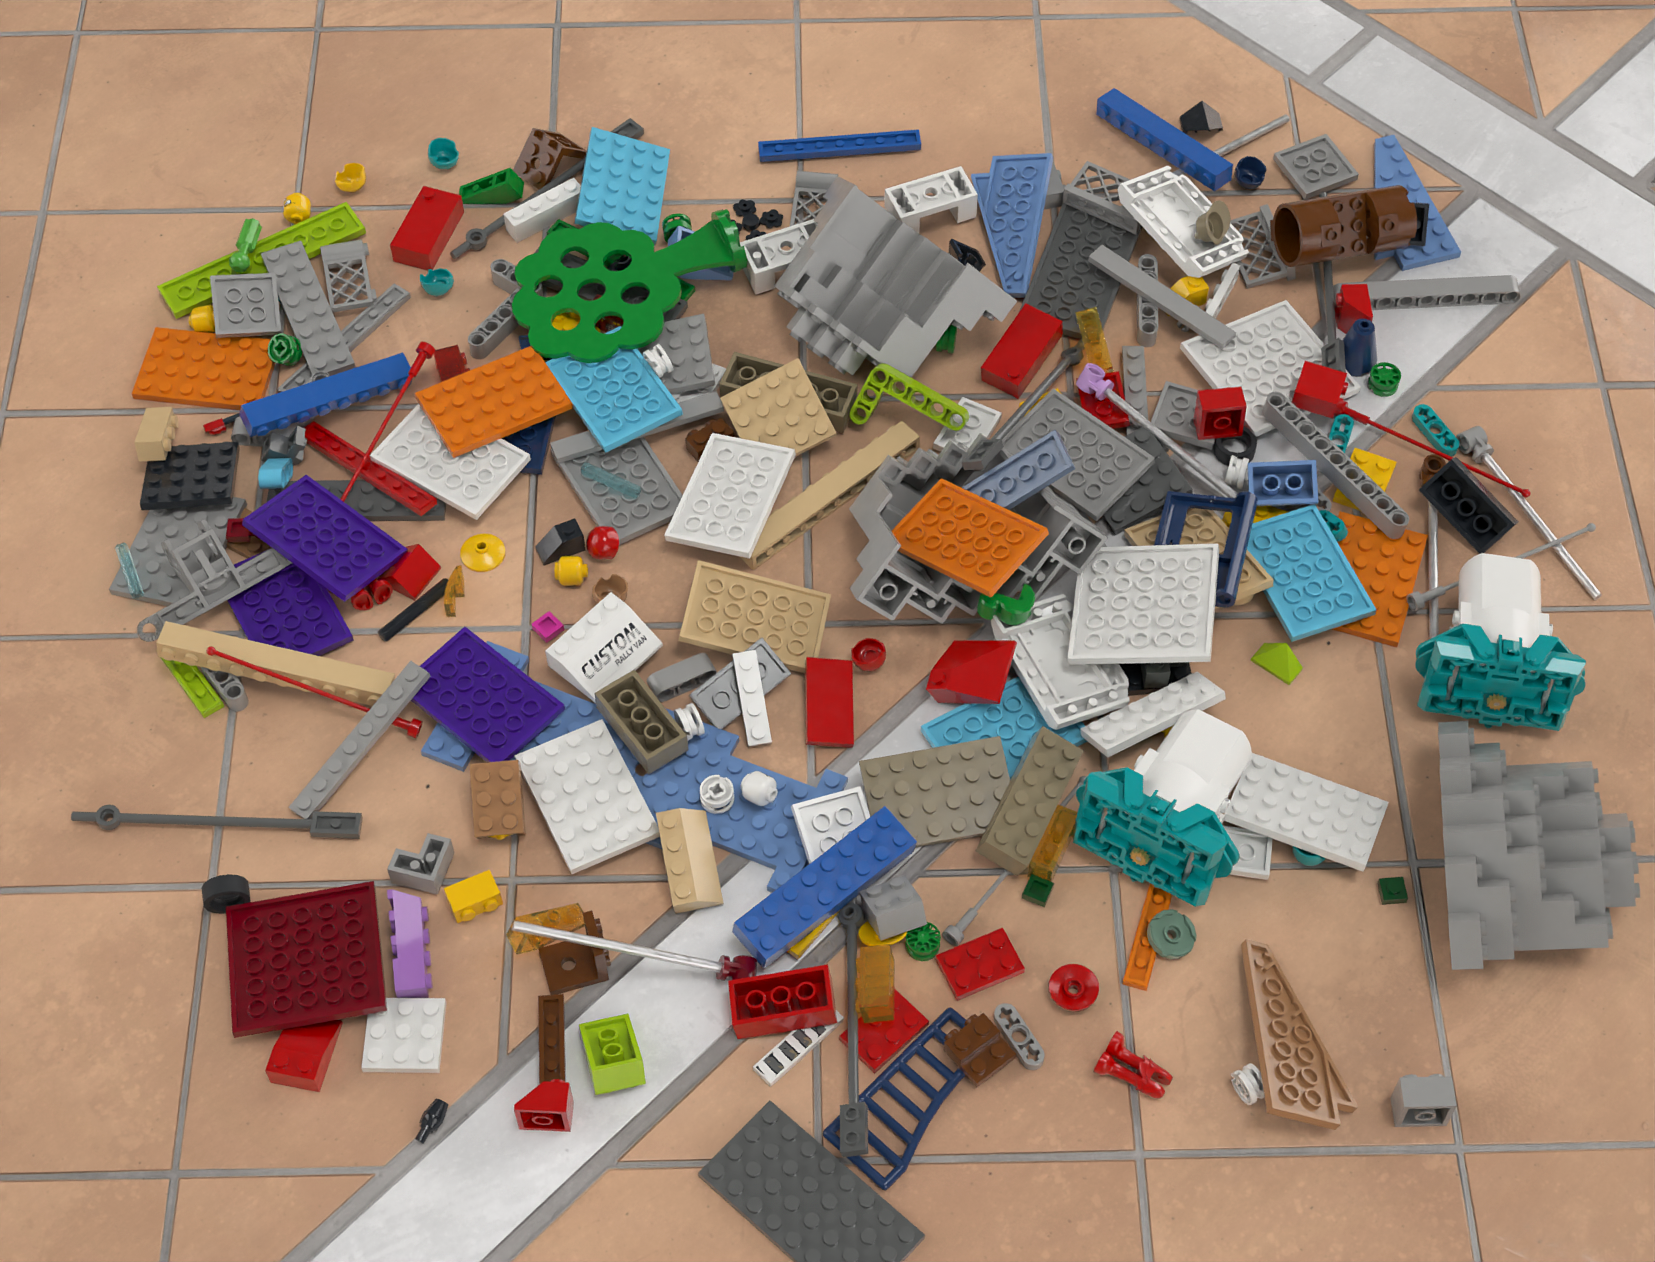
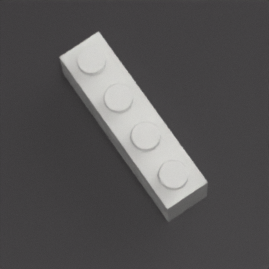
[504,178,581,243]

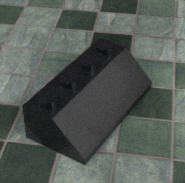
[1419,457,1519,554]

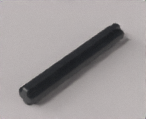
[378,578,453,642]

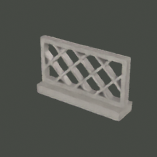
[1063,161,1141,235]
[1230,204,1296,289]

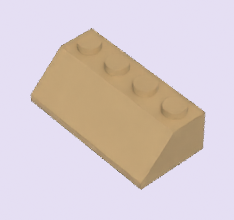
[656,808,724,914]

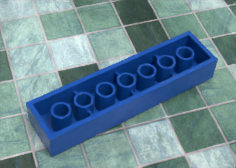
[732,806,917,969]

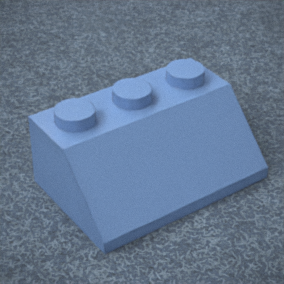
[1247,460,1318,506]

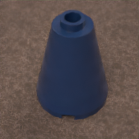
[1342,319,1377,377]

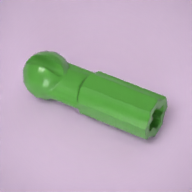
[229,218,262,273]

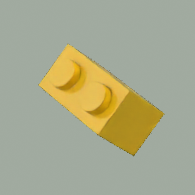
[444,869,503,923]

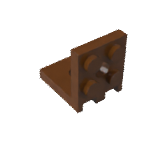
[513,128,587,190]
[538,910,611,995]

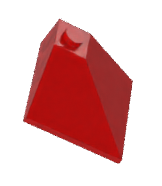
[926,640,1017,704]

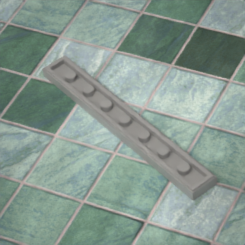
[1088,245,1236,349]
[277,283,411,393]
[550,391,724,463]

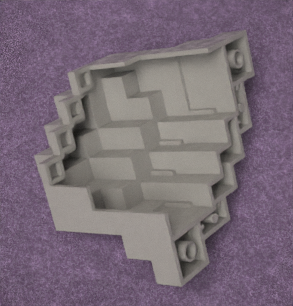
[774,176,1017,377]
[849,433,1108,624]
[1438,721,1640,970]

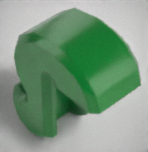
[977,583,1035,625]

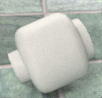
[741,771,778,806]

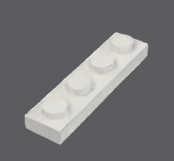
[1198,263,1240,335]
[732,650,772,747]

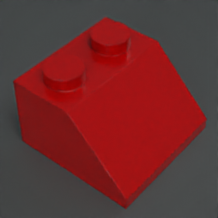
[1335,284,1373,334]
[514,1079,574,1132]

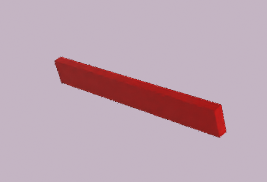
[304,421,437,516]

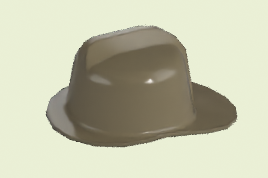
[1194,201,1231,245]

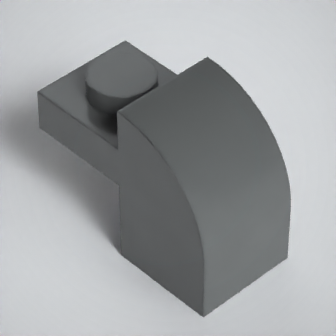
[261,426,307,466]

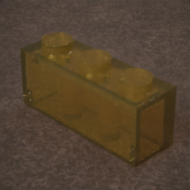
[1075,307,1114,373]
[1027,805,1078,882]
[855,944,895,1023]

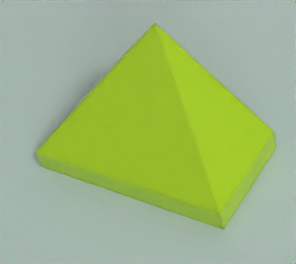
[1251,643,1303,685]

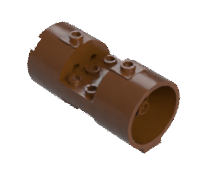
[1270,185,1417,267]

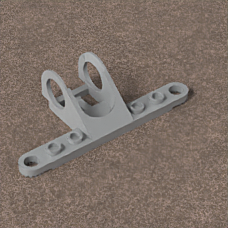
[137,519,292,642]

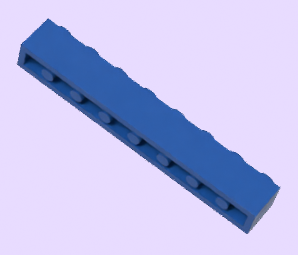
[1096,88,1233,192]
[240,352,413,437]

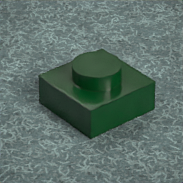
[1022,874,1054,907]
[1377,877,1408,905]

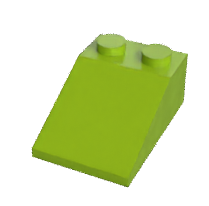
[579,1013,646,1095]

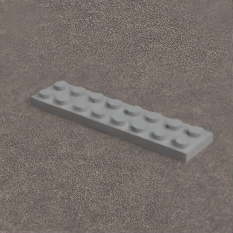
[261,241,356,376]

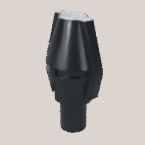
[415,1098,449,1144]

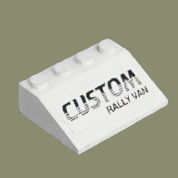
[545,592,663,703]

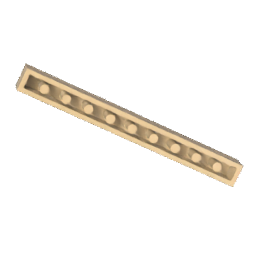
[739,421,920,570]
[156,621,395,707]

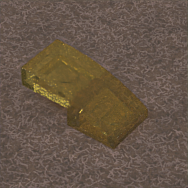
[444,565,465,617]

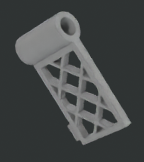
[790,171,838,226]
[320,239,377,313]

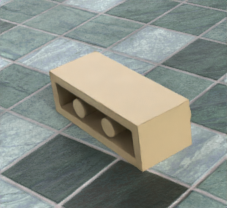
[134,407,178,461]

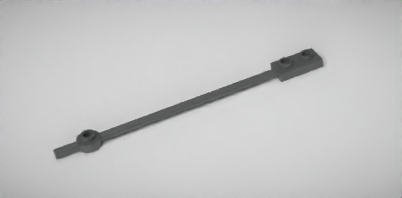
[450,118,644,259]
[1319,192,1346,373]
[962,338,1089,471]
[71,805,363,839]
[839,898,868,1157]

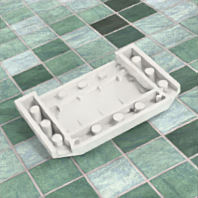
[1117,166,1249,278]
[991,594,1130,730]

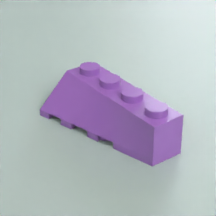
[387,889,433,998]

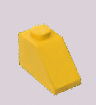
[1165,276,1209,316]

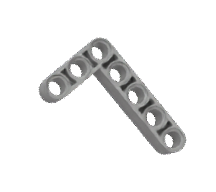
[468,259,544,359]

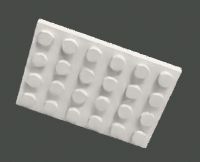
[370,404,531,520]
[664,433,796,559]
[514,719,660,874]
[1224,753,1389,872]

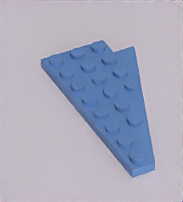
[1374,135,1461,271]
[971,153,1053,298]

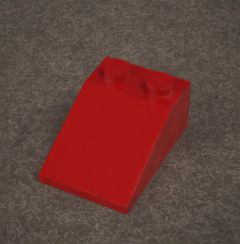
[265,1020,343,1092]

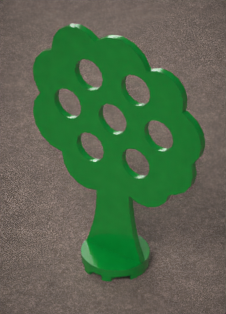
[512,209,747,363]

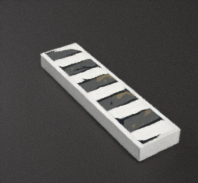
[753,1010,844,1087]

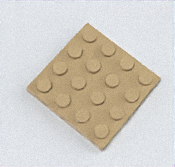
[720,358,837,457]

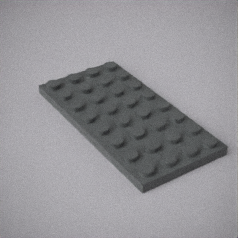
[1019,203,1143,344]
[698,1100,925,1262]

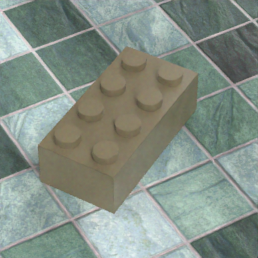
[594,670,688,774]

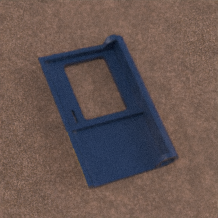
[1154,491,1258,608]

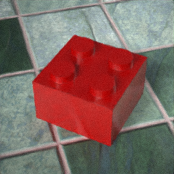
[1194,387,1247,440]

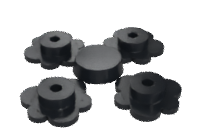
[731,199,783,240]

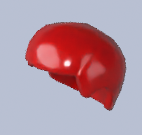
[586,526,619,560]
[851,638,886,671]

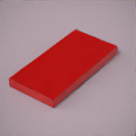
[805,657,854,748]

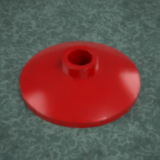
[1049,964,1099,1011]

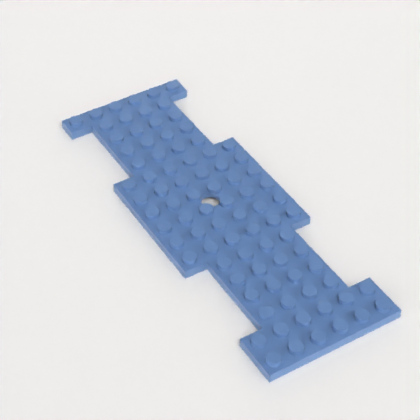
[421,641,848,893]

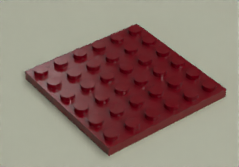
[226,881,387,1038]

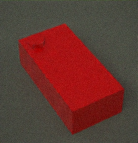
[390,186,464,271]
[981,303,1063,399]
[728,964,837,1039]

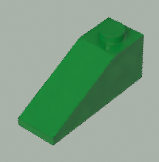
[459,167,524,204]

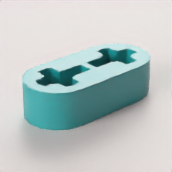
[1319,510,1348,542]

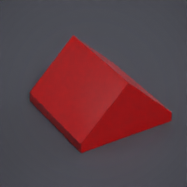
[377,544,441,601]

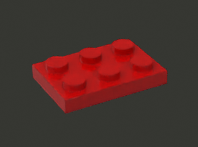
[1076,371,1130,429]
[935,927,1025,1001]
[839,987,929,1074]

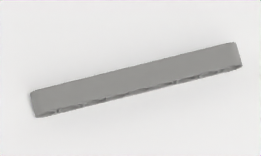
[1333,275,1521,310]
[1262,392,1409,539]

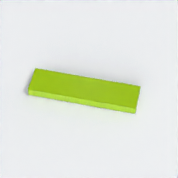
[160,657,225,718]

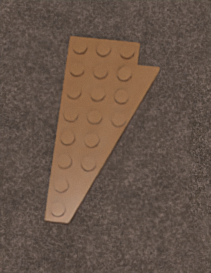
[1241,939,1358,1130]

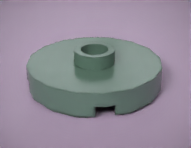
[1147,909,1197,959]

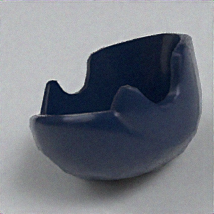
[1234,156,1267,189]

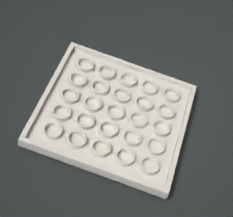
[1180,300,1361,437]
[1068,544,1219,664]

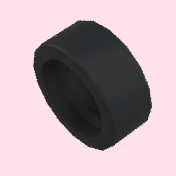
[1213,426,1257,466]
[201,874,251,914]

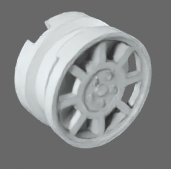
[643,344,674,378]
[1225,455,1249,489]
[674,703,705,740]
[700,775,734,814]
[1231,1063,1265,1105]

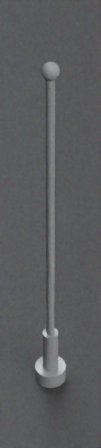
[1406,523,1596,612]
[942,776,1086,946]

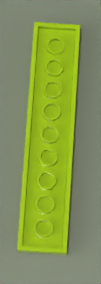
[157,202,366,319]

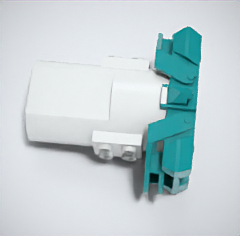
[1415,553,1586,731]
[1072,709,1252,907]

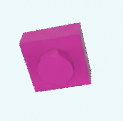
[531,611,564,643]

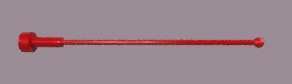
[340,341,435,502]
[1334,401,1531,498]
[206,646,423,739]

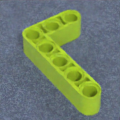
[850,363,969,431]

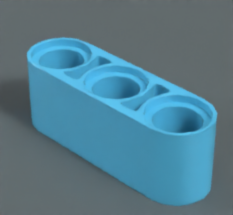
[258,458,293,489]

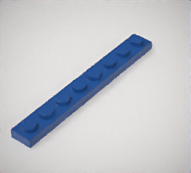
[758,129,921,162]

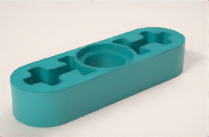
[1412,404,1459,457]
[1329,414,1354,453]

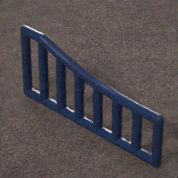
[823,1007,966,1190]

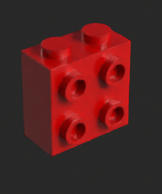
[1292,361,1349,419]

